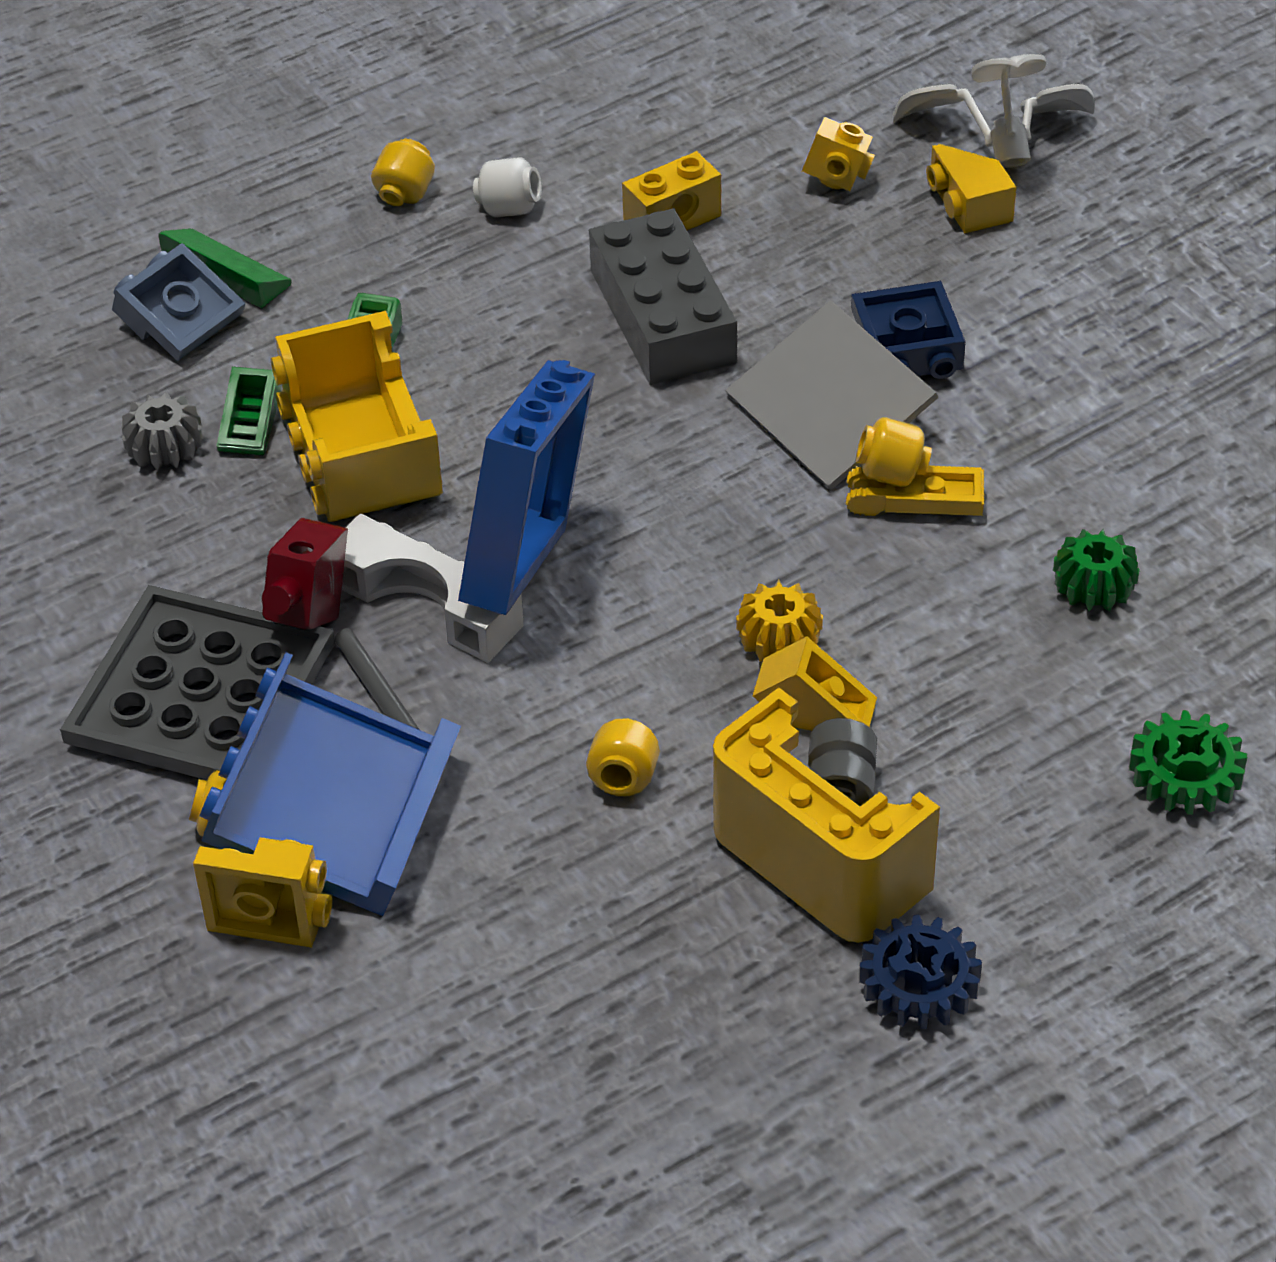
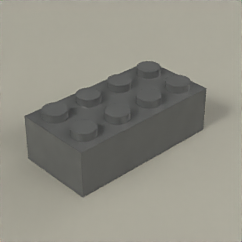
[589,208,737,385]

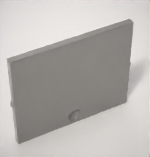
[725,300,939,491]

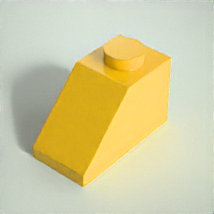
[752,636,877,731]

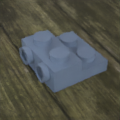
[112,243,246,361]

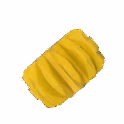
[736,579,823,662]

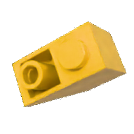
[926,144,1017,234]

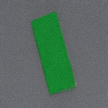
[158,228,292,308]

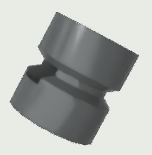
[808,718,877,806]

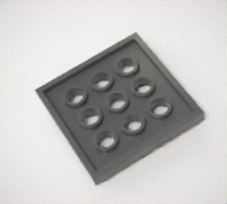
[60,585,335,780]

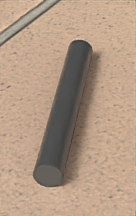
[335,629,420,730]

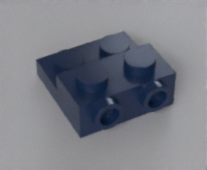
[851,281,966,379]

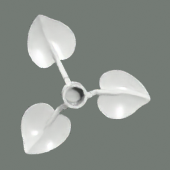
[893,54,1095,168]

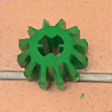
[1053,529,1140,612]

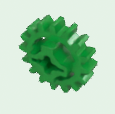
[1129,710,1247,815]

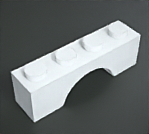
[342,513,524,663]

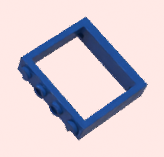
[458,360,595,615]

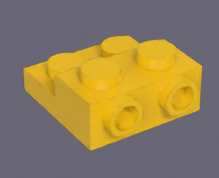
[193,837,332,948]

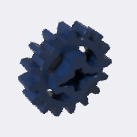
[859,915,982,1029]

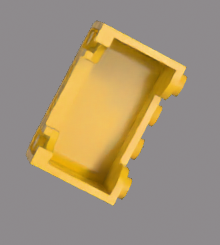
[270,311,443,523]
[713,687,940,942]

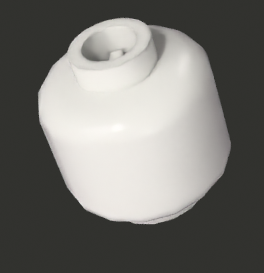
[473,157,542,218]

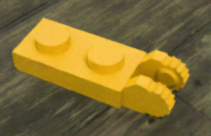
[846,466,984,516]

